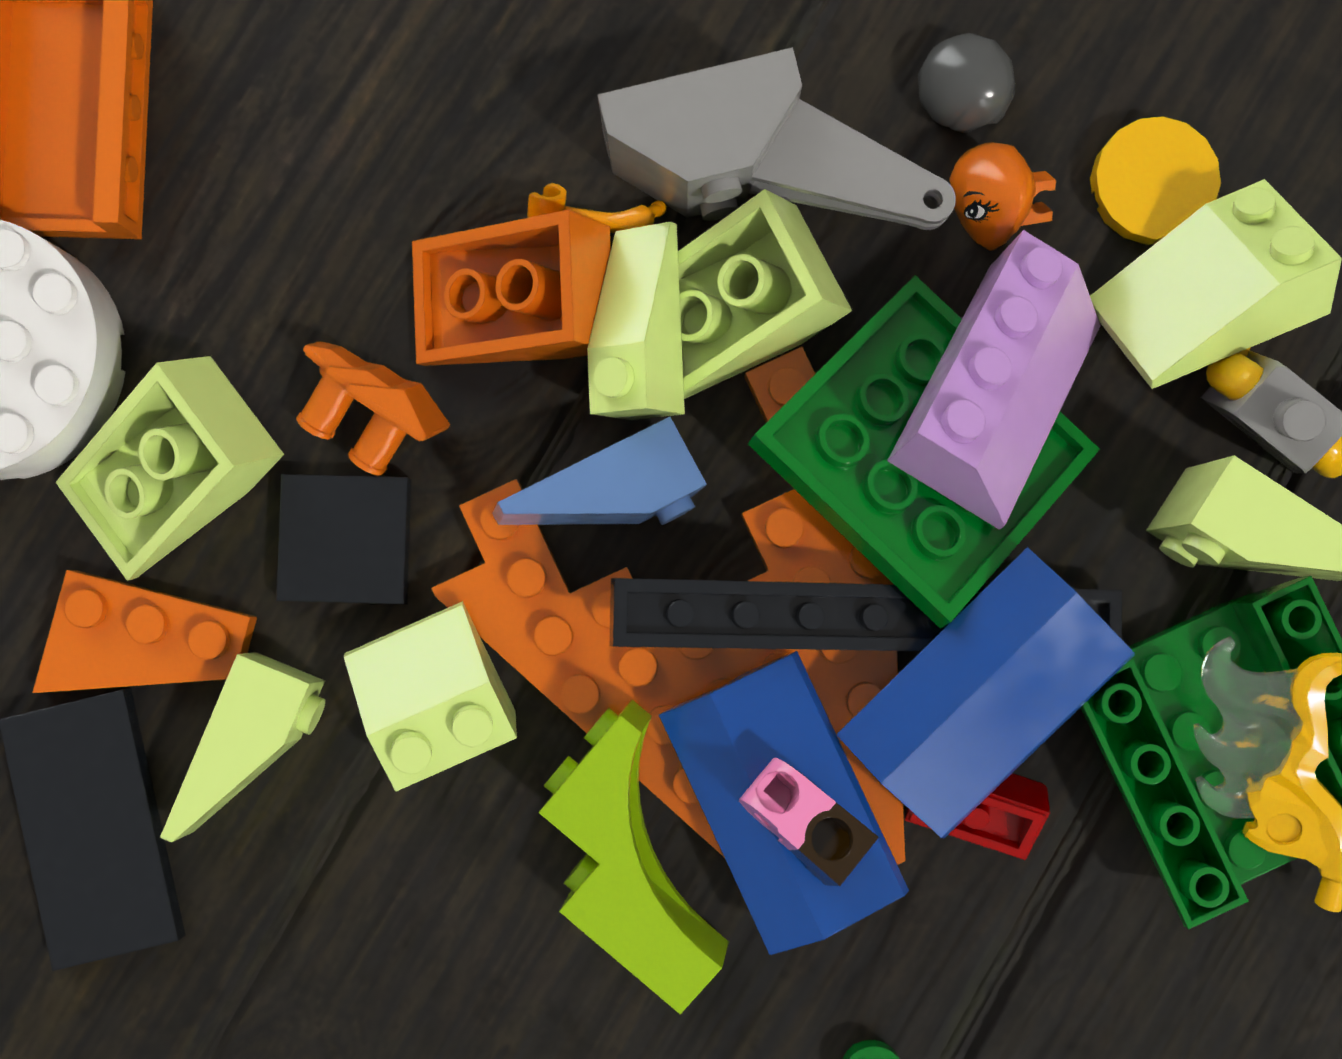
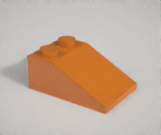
[412,210,611,366]

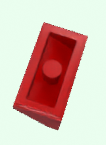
[905,773,1050,860]

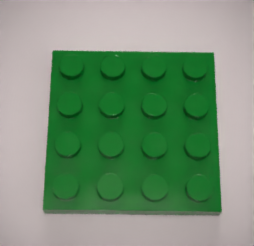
[747,275,1100,628]

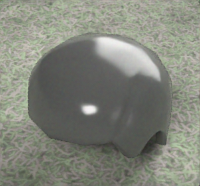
[918,33,1015,133]

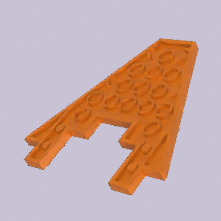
[431,347,905,865]

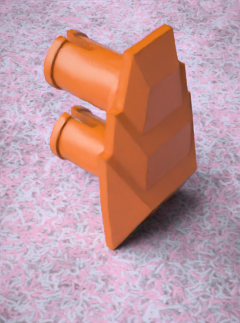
[296,341,450,476]

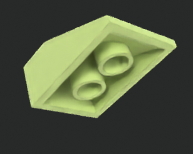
[1090,179,1342,389]
[678,189,852,399]
[55,356,284,581]
[1146,455,1342,581]

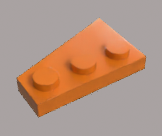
[32,570,257,693]

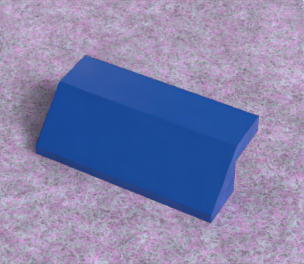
[836,547,1135,839]
[659,651,909,955]

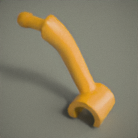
[527,183,666,233]

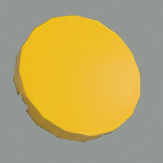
[1090,116,1221,245]

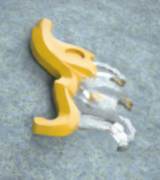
[1193,637,1342,912]

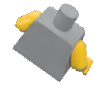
[1200,347,1342,478]

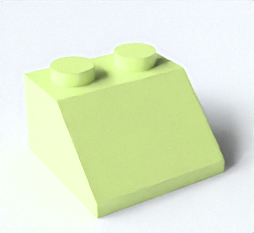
[344,601,517,792]

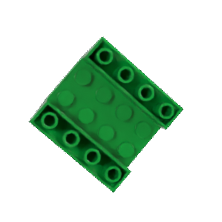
[1080,576,1342,929]

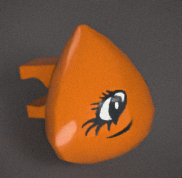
[949,142,1056,251]

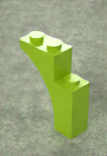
[539,700,729,1015]

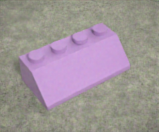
[887,230,1101,529]

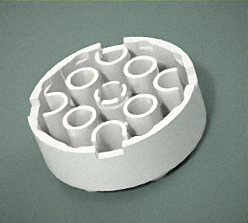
[0,220,125,480]

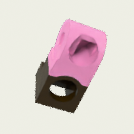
[739,758,879,886]

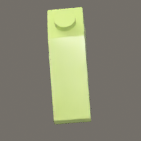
[587,222,685,420]
[160,652,326,842]

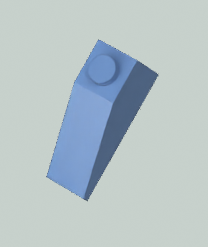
[492,417,707,525]

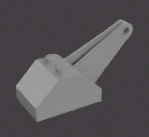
[598,47,956,230]

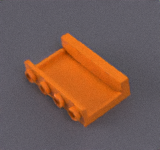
[0,0,153,239]

